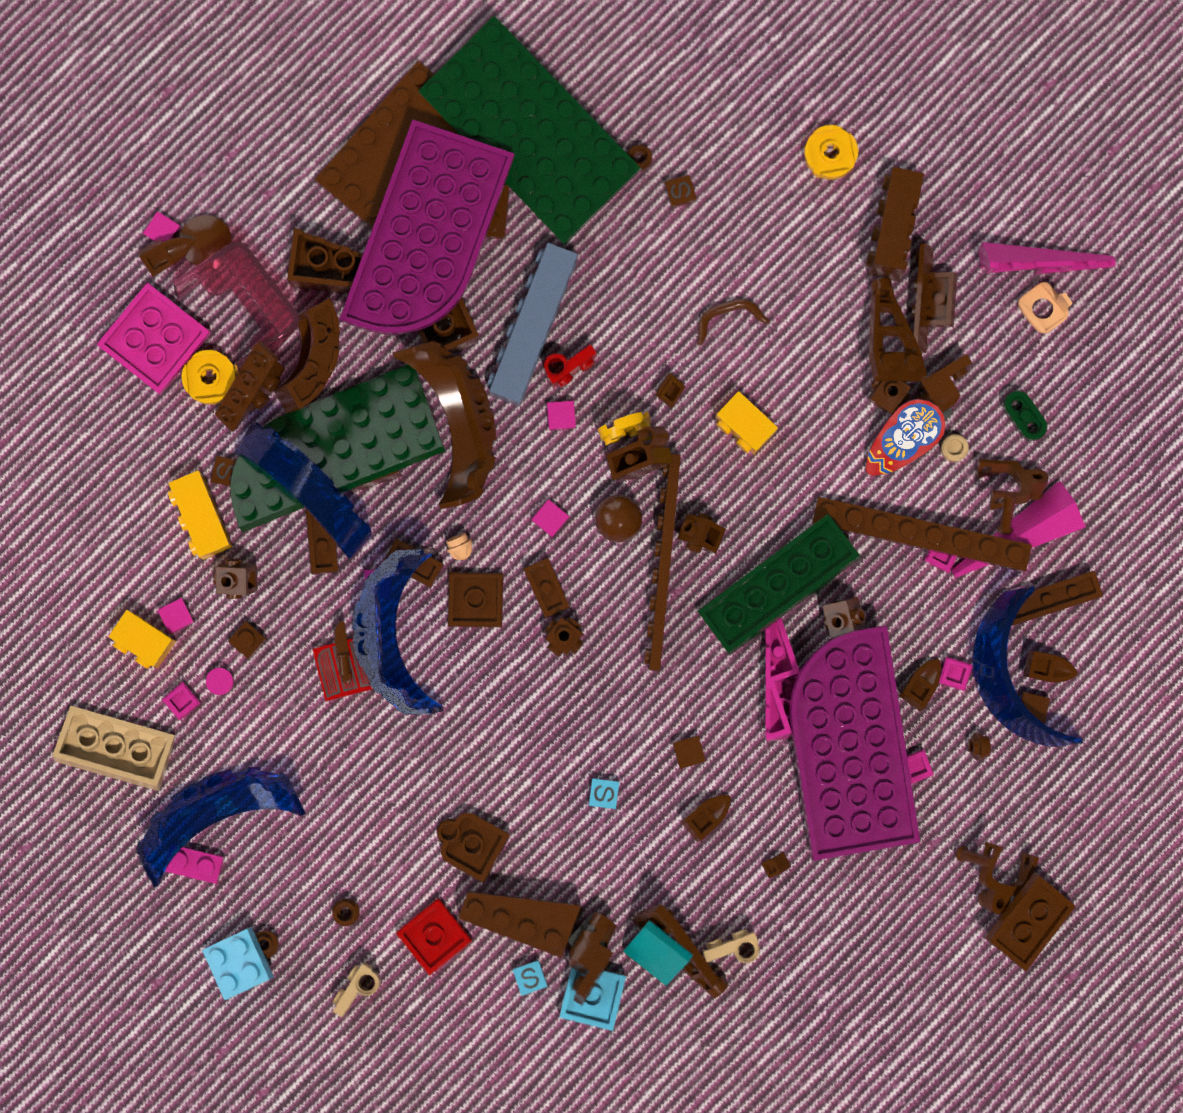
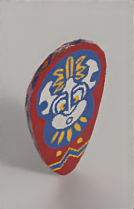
[866,398,946,476]

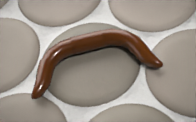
[697,299,770,346]

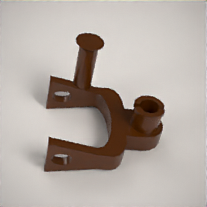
[976,459,1049,534]
[956,841,1040,914]

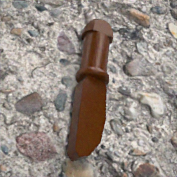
[334,621,352,683]

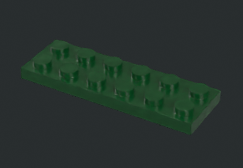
[697,514,862,655]

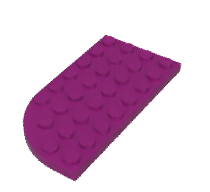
[339,119,515,335]
[790,625,920,861]

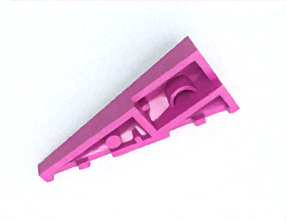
[978,242,1116,275]
[951,481,1086,578]
[765,618,800,742]

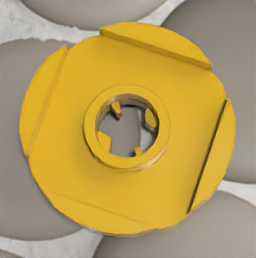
[804,125,858,180]
[182,350,237,405]
[598,411,652,446]

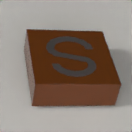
[664,174,697,209]
[210,456,237,487]

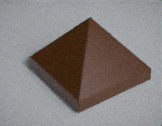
[655,373,686,409]

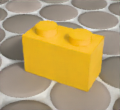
[715,391,778,455]
[108,610,176,669]

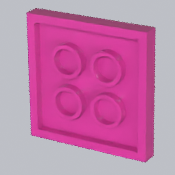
[96,282,211,396]

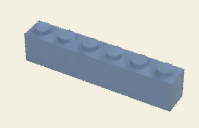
[487,243,578,407]

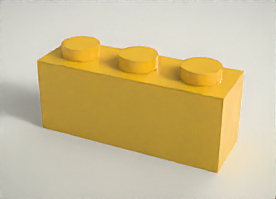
[167,470,233,560]

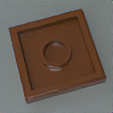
[448,572,504,628]

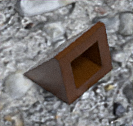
[761,852,791,878]

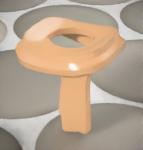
[1018,282,1072,334]

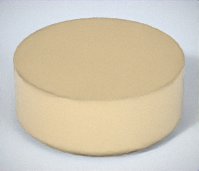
[940,434,969,462]

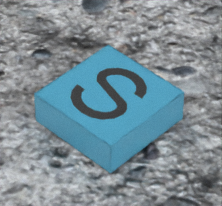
[589,778,619,809]
[512,960,548,996]

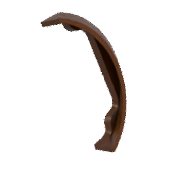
[393,341,496,509]

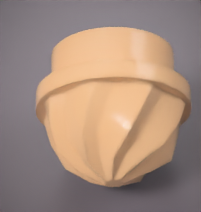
[446,533,472,560]

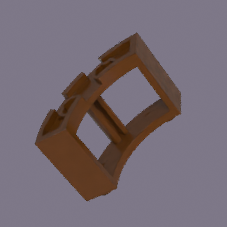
[274,298,340,414]

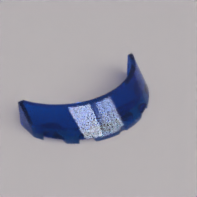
[234,422,372,559]
[352,548,444,715]
[972,583,1083,747]
[136,767,306,888]

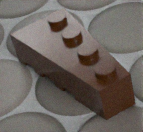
[865,167,924,282]
[287,228,363,294]
[458,891,581,958]

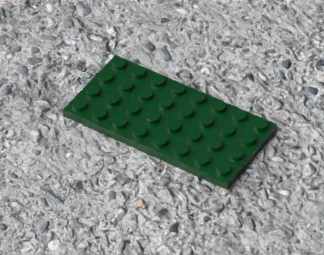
[418,15,642,245]

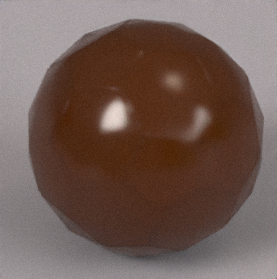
[595,495,643,543]

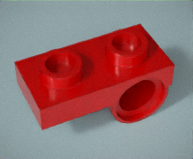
[544,344,597,389]

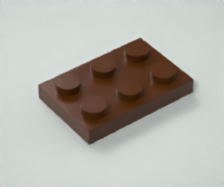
[985,873,1076,972]

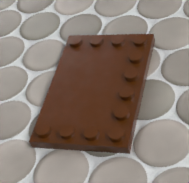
[314,61,459,229]

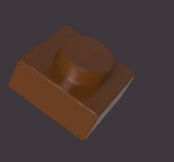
[228,621,267,660]

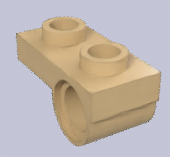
[702,929,759,963]
[332,962,381,1017]

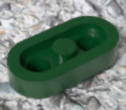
[1003,391,1047,441]

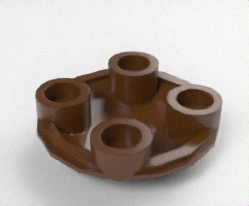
[179,215,232,267]

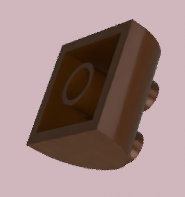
[418,298,480,354]

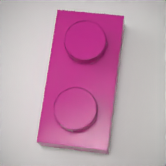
[163,844,225,884]

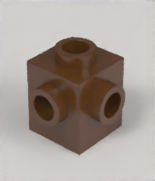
[867,380,911,414]
[677,513,726,554]
[213,559,257,599]
[823,596,866,637]
[544,617,584,657]

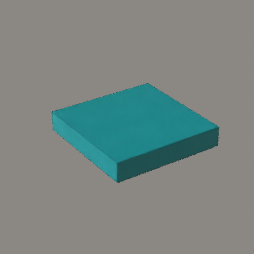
[623,921,693,986]

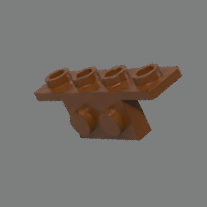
[912,243,958,353]
[215,341,285,432]

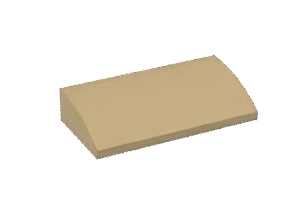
[52,706,175,791]

